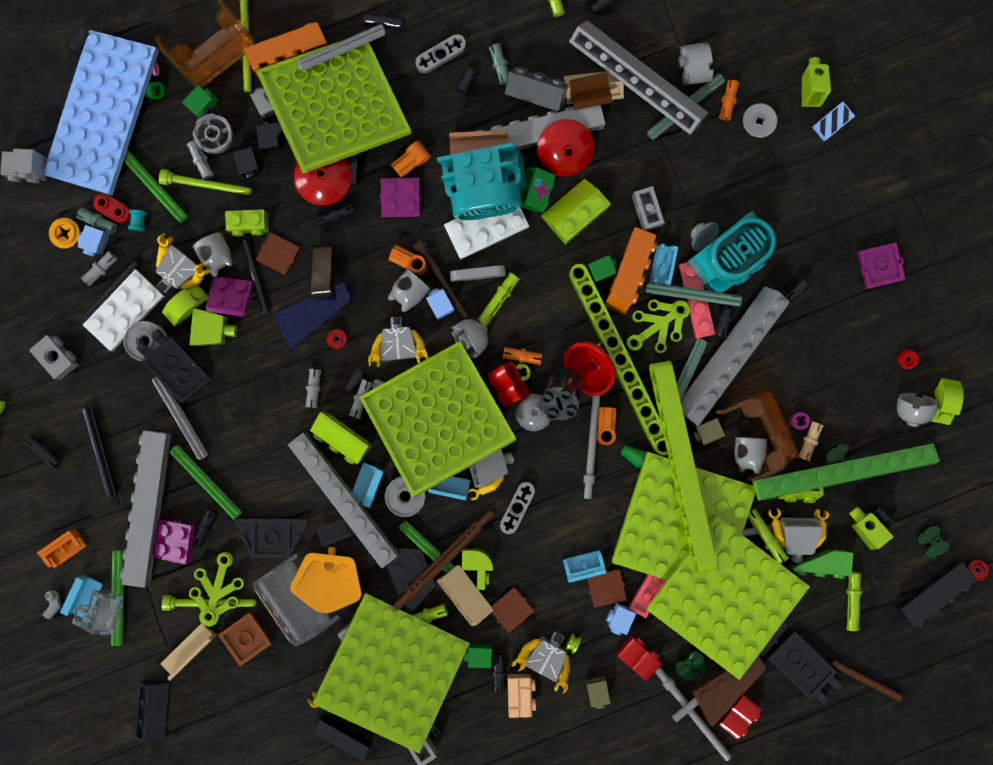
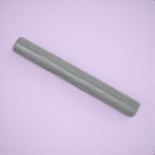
[297,24,385,71]
[152,377,208,460]

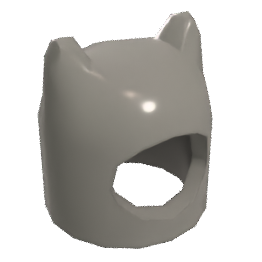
[193,233,233,277]
[388,269,431,312]
[735,437,767,474]

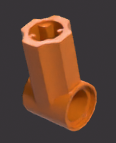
[391,141,431,178]
[388,245,427,275]
[597,407,616,445]

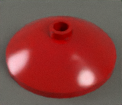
[537,119,594,177]
[294,158,352,206]
[564,341,615,396]

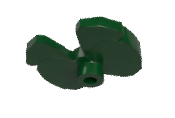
[825,444,857,464]
[917,526,949,559]
[675,649,706,681]

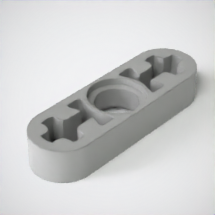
[416,34,466,73]
[450,265,506,282]
[500,482,535,534]

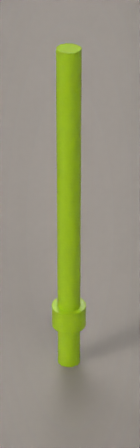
[238,0,252,92]

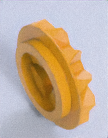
[49,218,81,249]

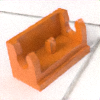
[37,528,88,568]

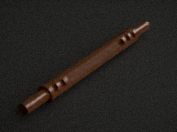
[392,510,494,611]

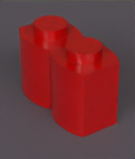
[488,361,529,408]
[616,636,662,681]
[717,694,761,740]

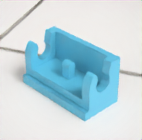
[649,244,678,285]
[563,550,606,583]

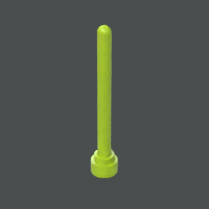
[159,169,252,195]
[162,595,257,611]

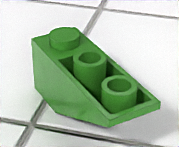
[789,549,853,579]

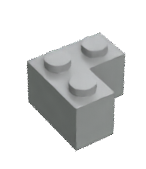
[0,149,47,183]

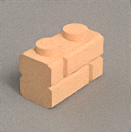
[508,674,536,718]

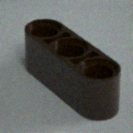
[311,244,336,298]

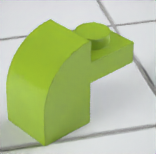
[162,285,208,327]
[931,378,964,425]
[462,548,493,590]

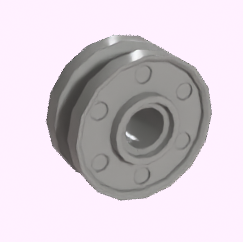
[123,321,168,361]
[385,476,426,517]

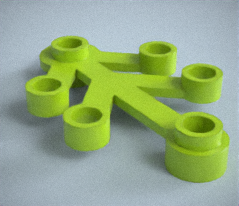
[626,299,690,353]
[189,552,244,626]

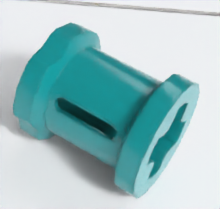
[128,210,147,232]

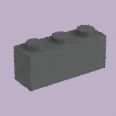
[505,67,569,111]

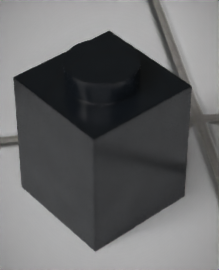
[233,147,262,179]

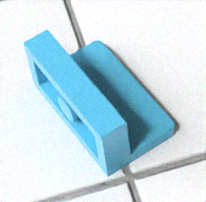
[352,463,385,508]
[428,476,470,500]
[60,574,103,619]

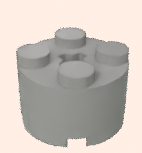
[678,42,713,85]

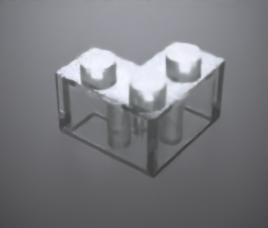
[72,590,123,635]

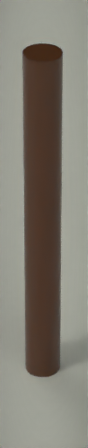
[830,659,902,701]

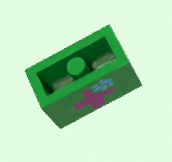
[182,86,221,118]
[521,167,555,212]

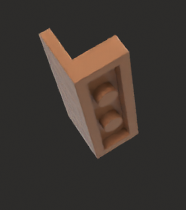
[449,131,508,155]

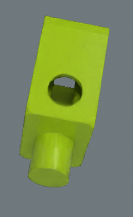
[802,57,831,107]
[190,308,237,346]
[849,506,893,550]

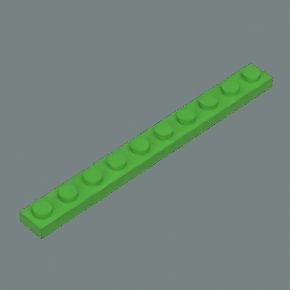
[753,444,940,501]

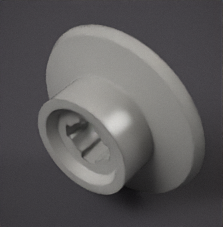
[743,103,777,138]
[691,222,719,252]

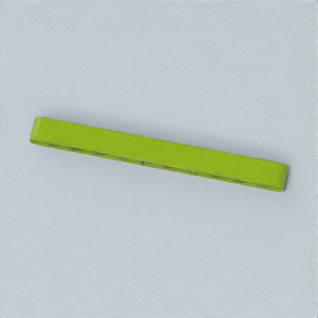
[569,264,668,455]
[649,361,717,573]

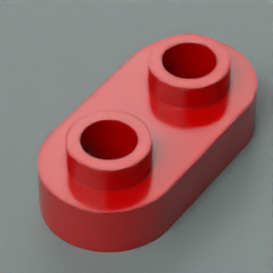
[93,193,131,223]

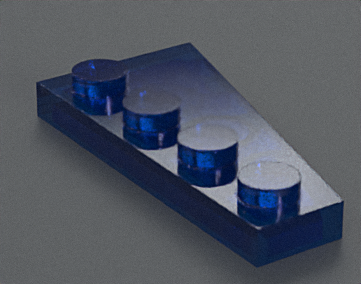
[274,282,352,349]

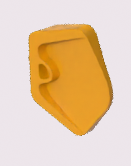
[290,547,362,614]

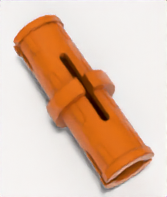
[719,80,739,121]
[503,347,542,365]

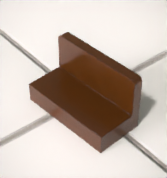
[569,73,613,110]

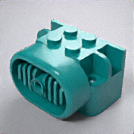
[437,142,526,220]
[686,211,776,293]

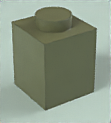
[692,418,725,445]
[585,676,610,709]

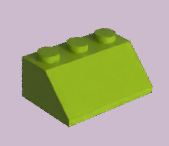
[541,179,611,245]
[310,412,372,465]

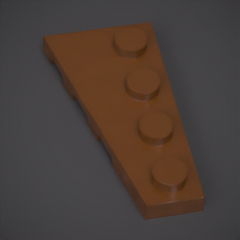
[691,655,766,727]

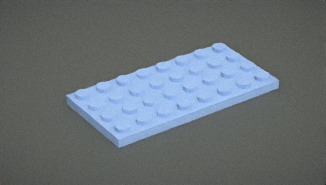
[44,30,159,195]

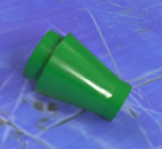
[620,445,646,468]

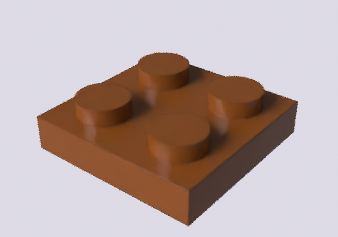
[218,612,273,666]

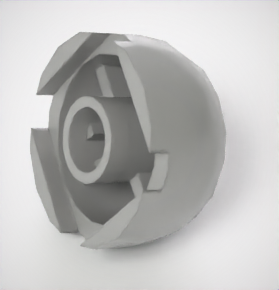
[193,114,234,154]
[452,319,488,358]
[515,393,551,431]
[897,393,938,427]

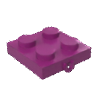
[379,178,422,218]
[857,243,905,289]
[206,276,254,317]
[153,519,196,564]

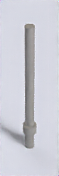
[583,396,600,499]
[655,667,732,761]

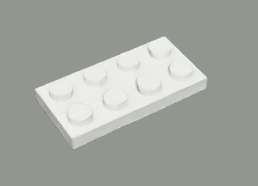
[444,208,529,260]
[83,269,165,351]

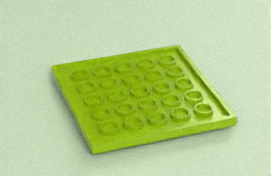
[257,40,411,174]
[359,341,517,498]
[611,452,756,580]
[646,516,810,680]
[312,593,470,754]

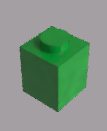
[587,255,618,284]
[464,644,492,668]

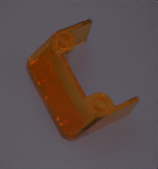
[155,0,254,88]
[716,390,798,482]

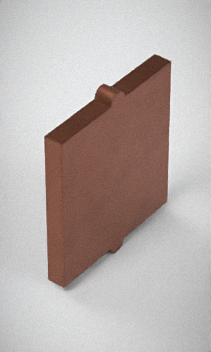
[256,232,300,275]
[587,569,627,608]
[491,587,534,633]

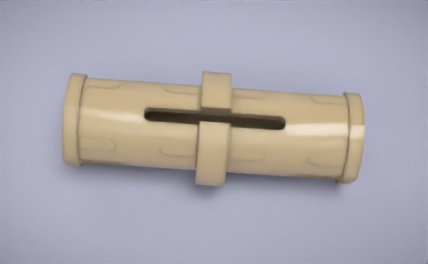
[798,421,824,461]

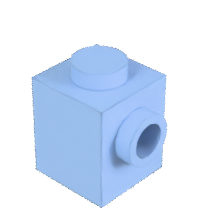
[77,225,110,257]
[426,288,455,320]
[606,603,636,635]

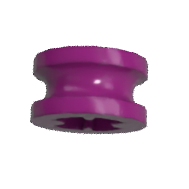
[790,412,810,430]

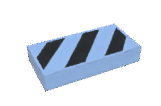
[812,102,855,141]

